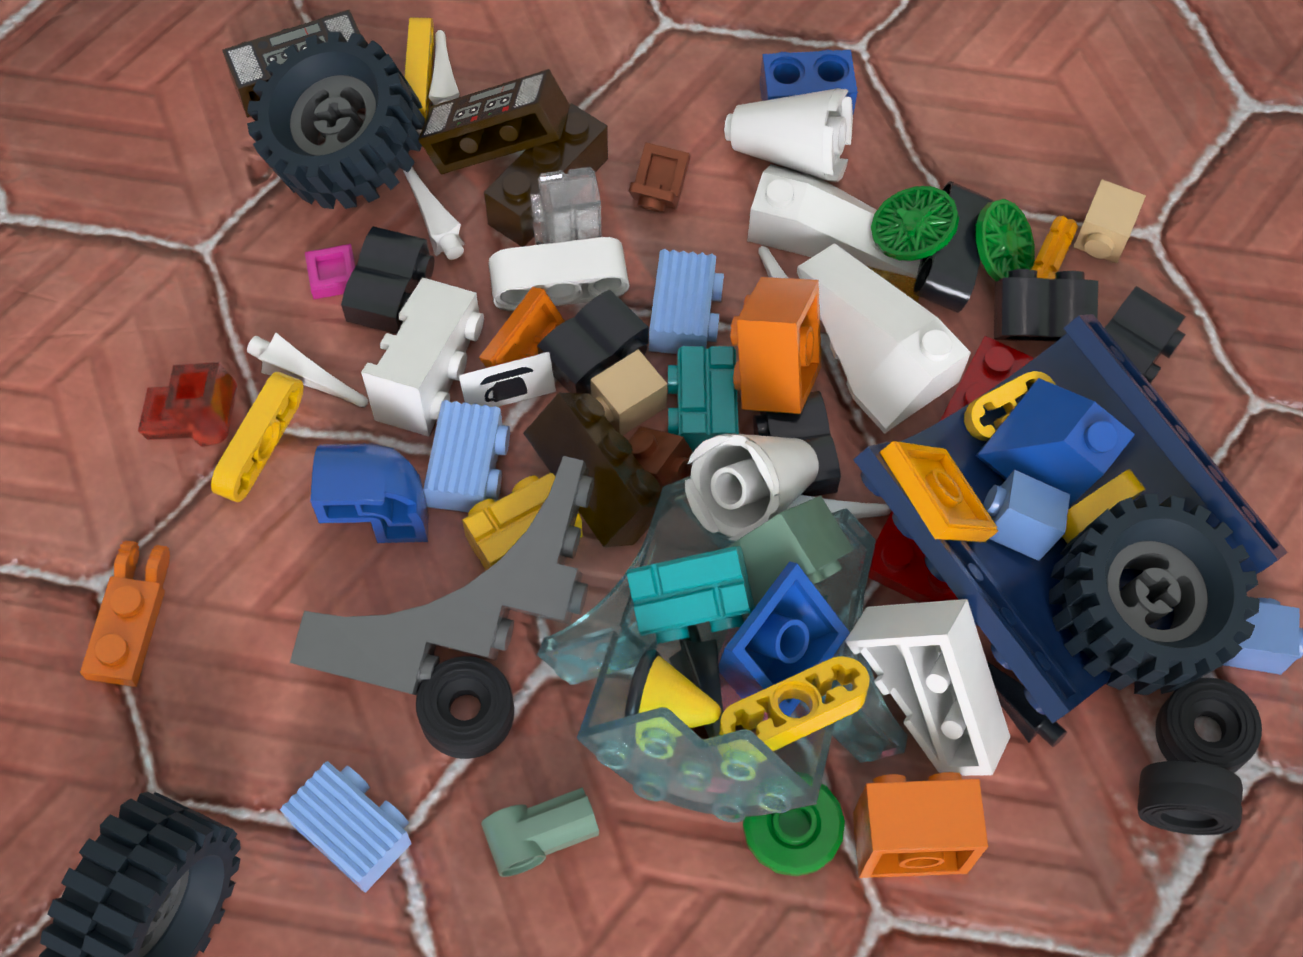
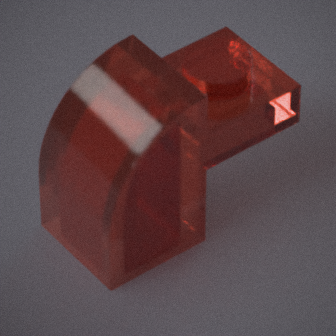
[138,362,237,447]

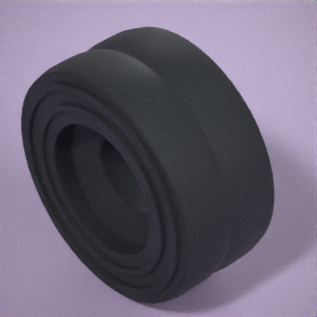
[416,656,514,759]
[1155,678,1262,773]
[1138,761,1243,835]

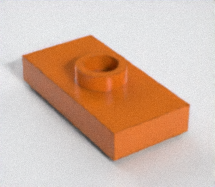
[479,287,565,368]

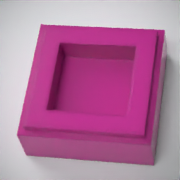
[305,244,356,299]

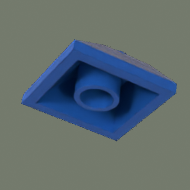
[975,378,1135,508]
[719,561,850,717]

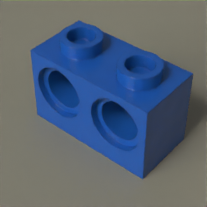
[759,50,858,114]

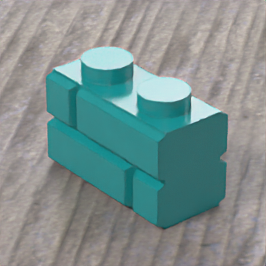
[667,346,739,452]
[627,546,755,644]

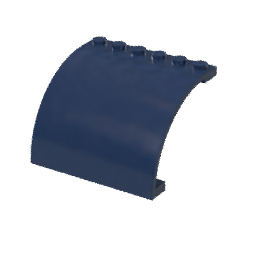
[853,314,1288,724]

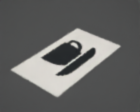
[459,352,556,407]

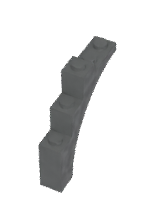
[290,456,594,695]

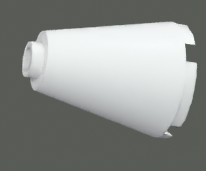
[724,88,853,182]
[685,433,819,541]

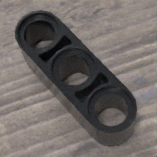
[913,181,993,313]

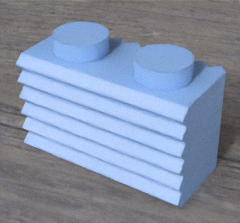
[649,249,724,354]
[423,400,510,512]
[280,761,412,893]

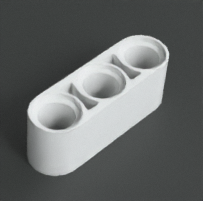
[488,237,630,311]

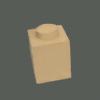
[1074,179,1146,263]
[591,349,668,435]

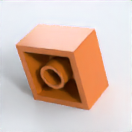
[731,277,822,414]
[852,772,988,878]

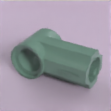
[481,787,599,877]

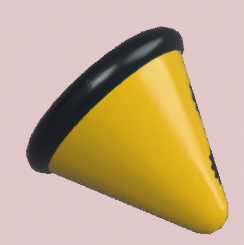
[624,648,721,744]

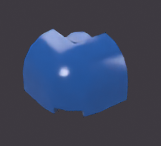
[310,443,429,543]

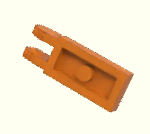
[80,540,170,687]

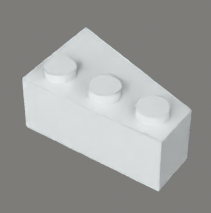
[361,277,484,436]
[845,599,1010,776]

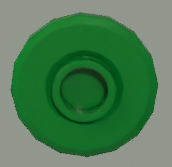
[871,186,960,261]
[976,199,1035,282]
[742,773,845,877]

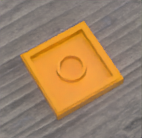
[880,441,998,542]

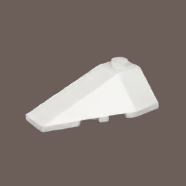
[747,164,921,283]
[797,243,971,434]

